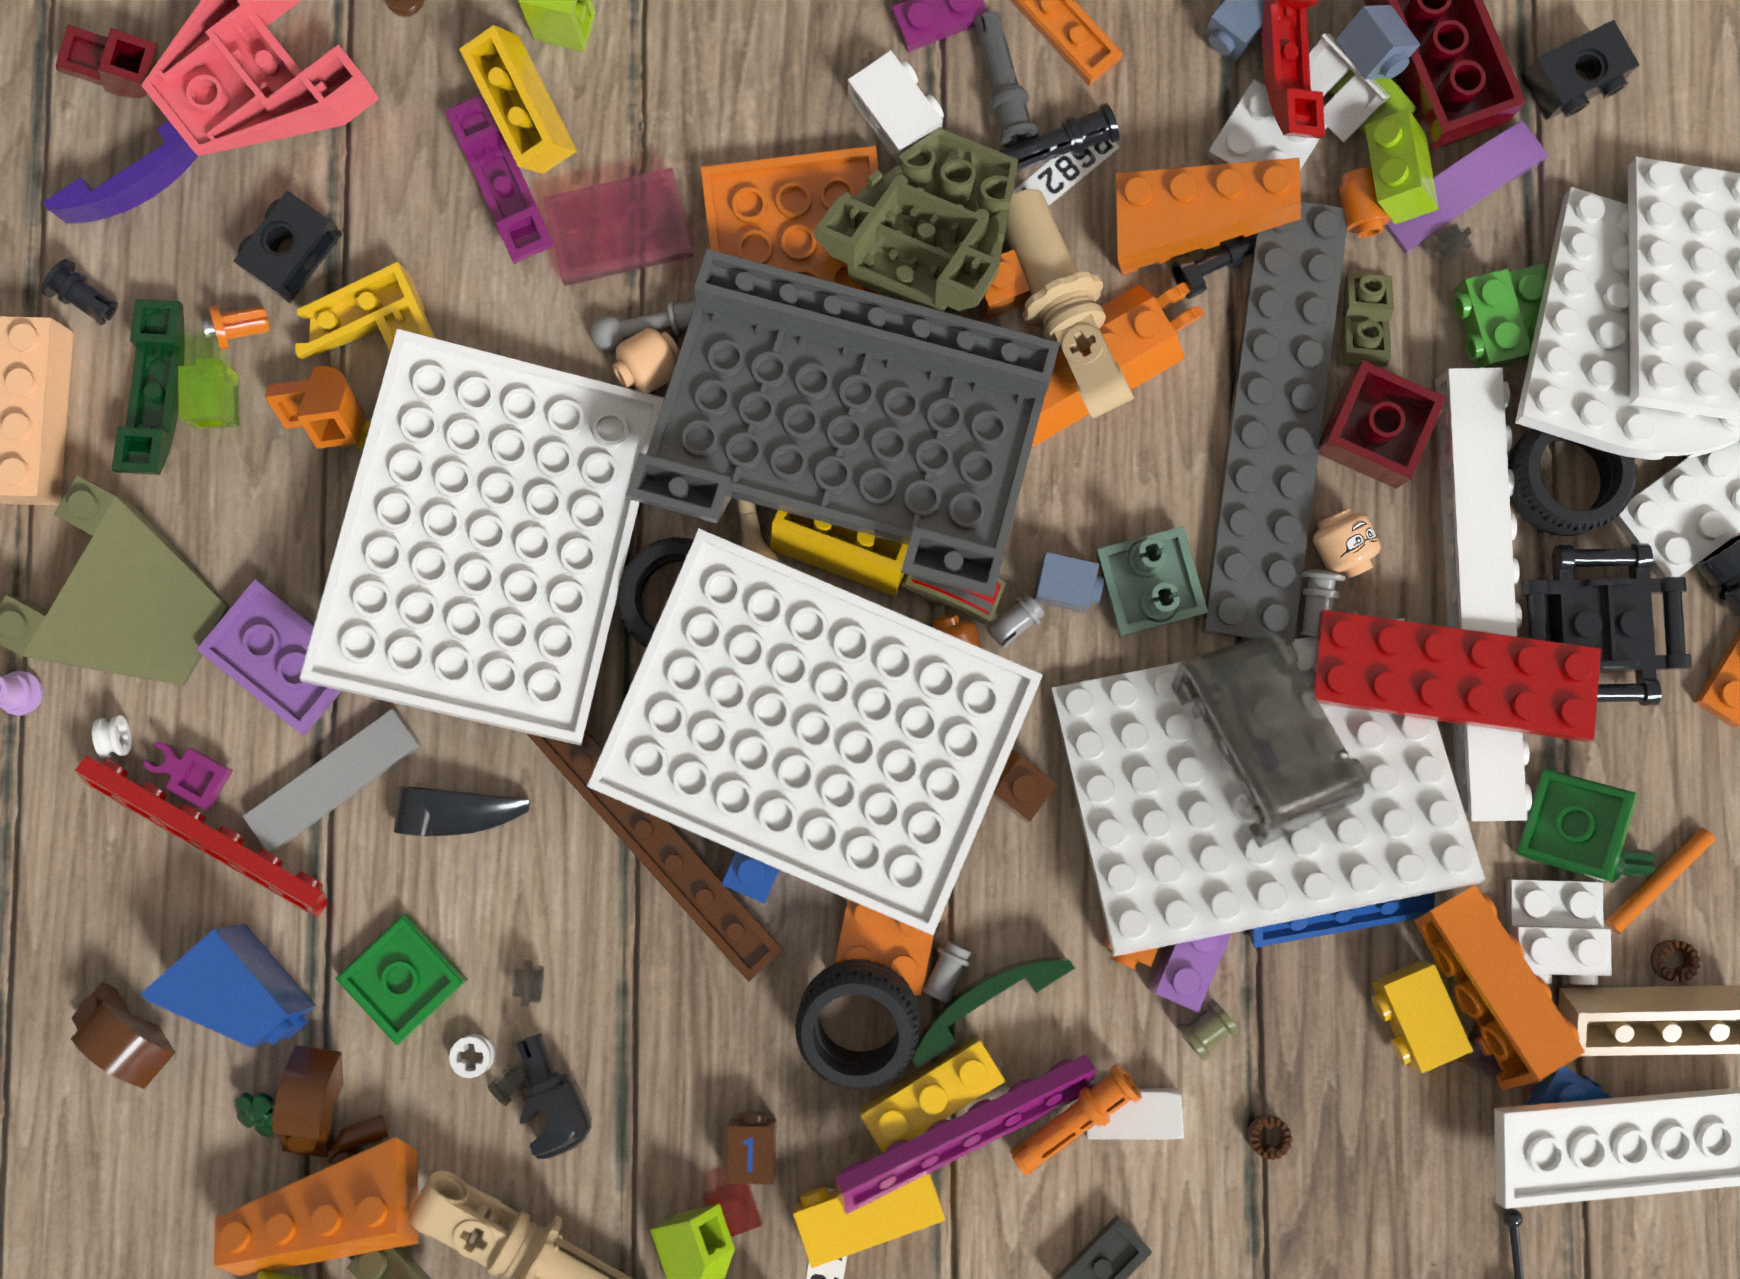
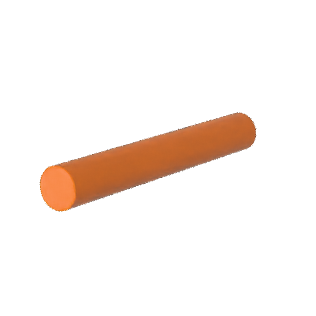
[1605,827,1716,934]

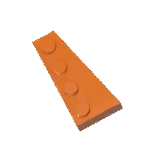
[1116,157,1301,275]
[1414,884,1585,1091]
[214,1137,419,1277]

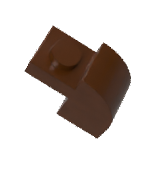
[71,982,175,1089]
[272,1045,344,1158]

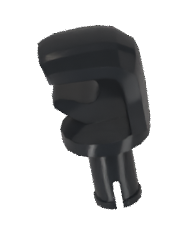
[513,1033,592,1159]

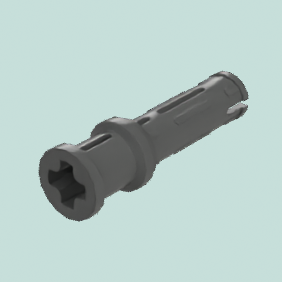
[973,11,1039,148]

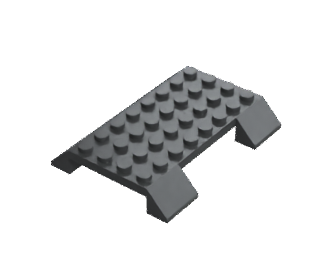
[626,249,1060,597]

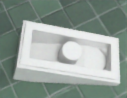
[1086,1087,1184,1140]

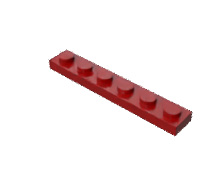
[75,755,328,919]

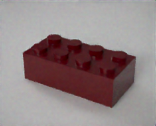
[1364,0,1526,152]

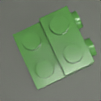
[1453,263,1547,368]

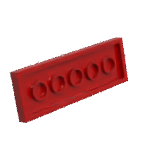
[1310,610,1601,742]

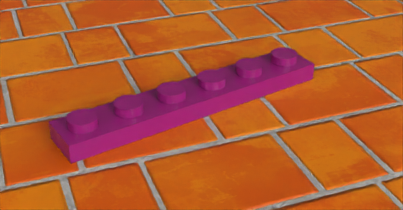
[835,1054,1095,1214]

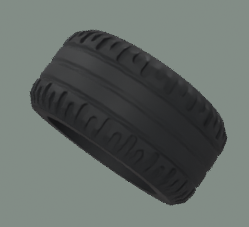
[1508,429,1637,536]
[617,537,694,649]
[795,959,920,1090]

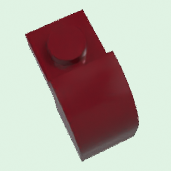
[55,24,159,98]

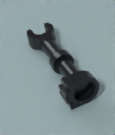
[1171,234,1255,300]

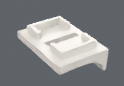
[1309,34,1391,143]

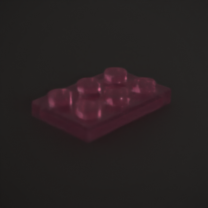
[543,167,694,286]

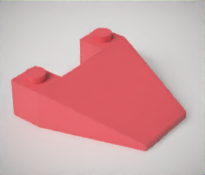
[141,0,379,156]

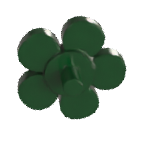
[235,1092,274,1137]

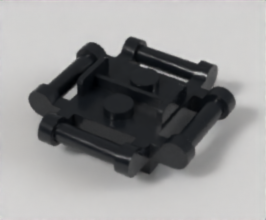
[1521,543,1692,706]

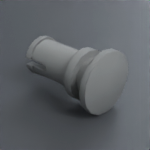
[1300,569,1346,637]

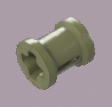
[1177,999,1240,1061]

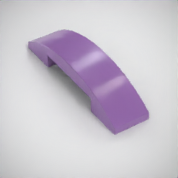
[1385,121,1549,254]

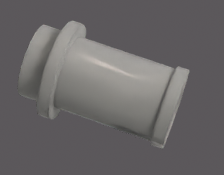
[986,593,1045,649]
[923,940,972,1003]

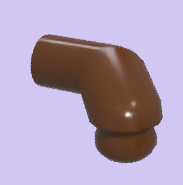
[327,1115,389,1165]

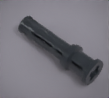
[999,103,1120,173]

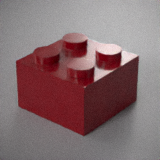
[1317,360,1447,489]

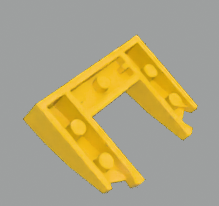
[295,262,436,451]

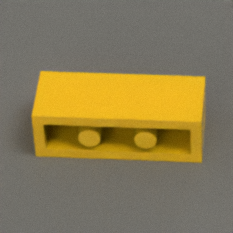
[459,25,577,174]
[770,510,908,597]
[860,1035,1005,1153]
[793,1173,945,1269]

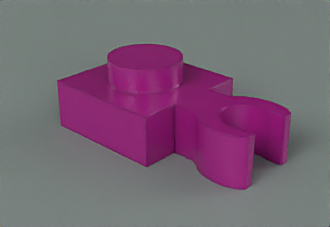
[143,742,233,810]

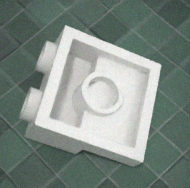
[1505,879,1612,985]

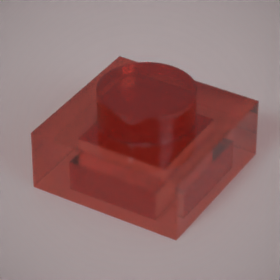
[703,1184,763,1237]

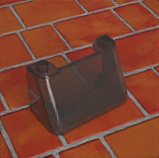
[1171,633,1368,848]

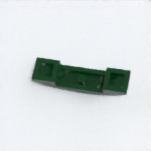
[111,299,185,475]
[912,957,1075,1068]

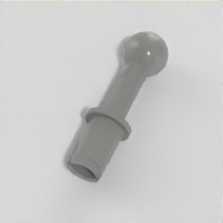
[590,300,695,351]

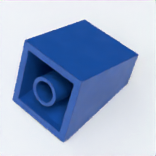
[140,924,316,1048]

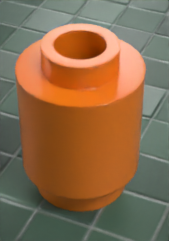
[1338,167,1391,238]

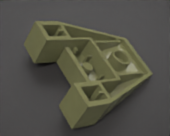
[0,475,230,686]

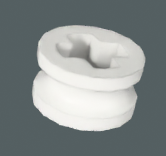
[92,715,132,759]
[449,1034,495,1078]

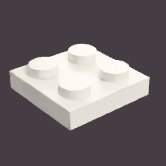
[1206,79,1329,170]

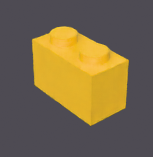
[1371,961,1473,1073]

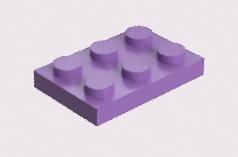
[196,579,341,735]

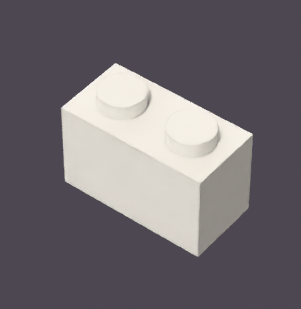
[848,50,944,164]

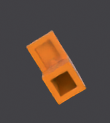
[264,366,366,449]

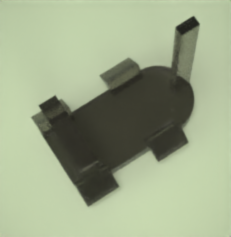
[487,1065,527,1106]

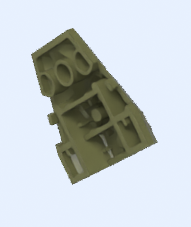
[814,128,1018,312]

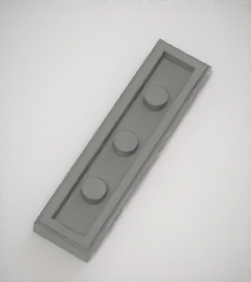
[243,709,422,853]

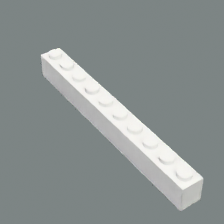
[1435,368,1532,821]

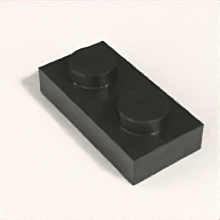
[1054,1215,1153,1279]

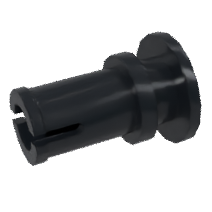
[41,259,118,325]

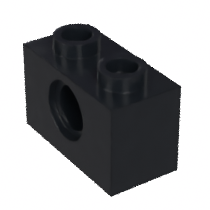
[1521,20,1640,120]
[234,190,343,304]

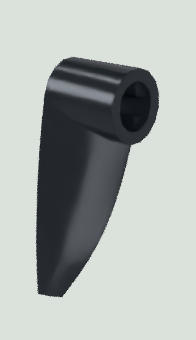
[393,786,530,836]

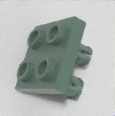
[1095,526,1208,637]

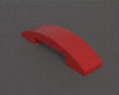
[1262,0,1325,139]

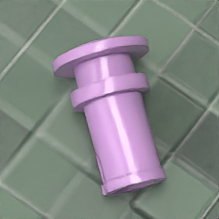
[0,671,43,716]

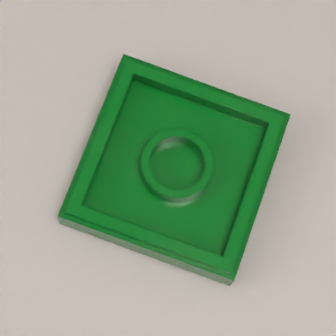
[1516,768,1639,884]
[335,914,468,1046]

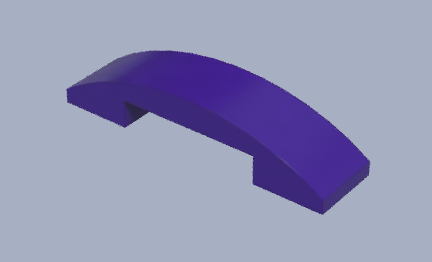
[43,120,197,224]

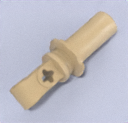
[1005,189,1135,419]
[408,1171,633,1279]

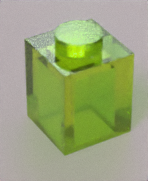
[178,358,240,429]

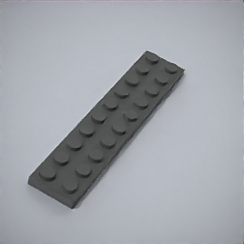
[1202,201,1347,643]

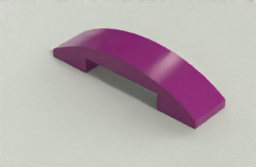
[445,94,555,264]

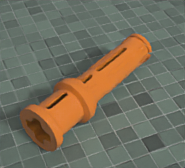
[1010,1063,1142,1175]

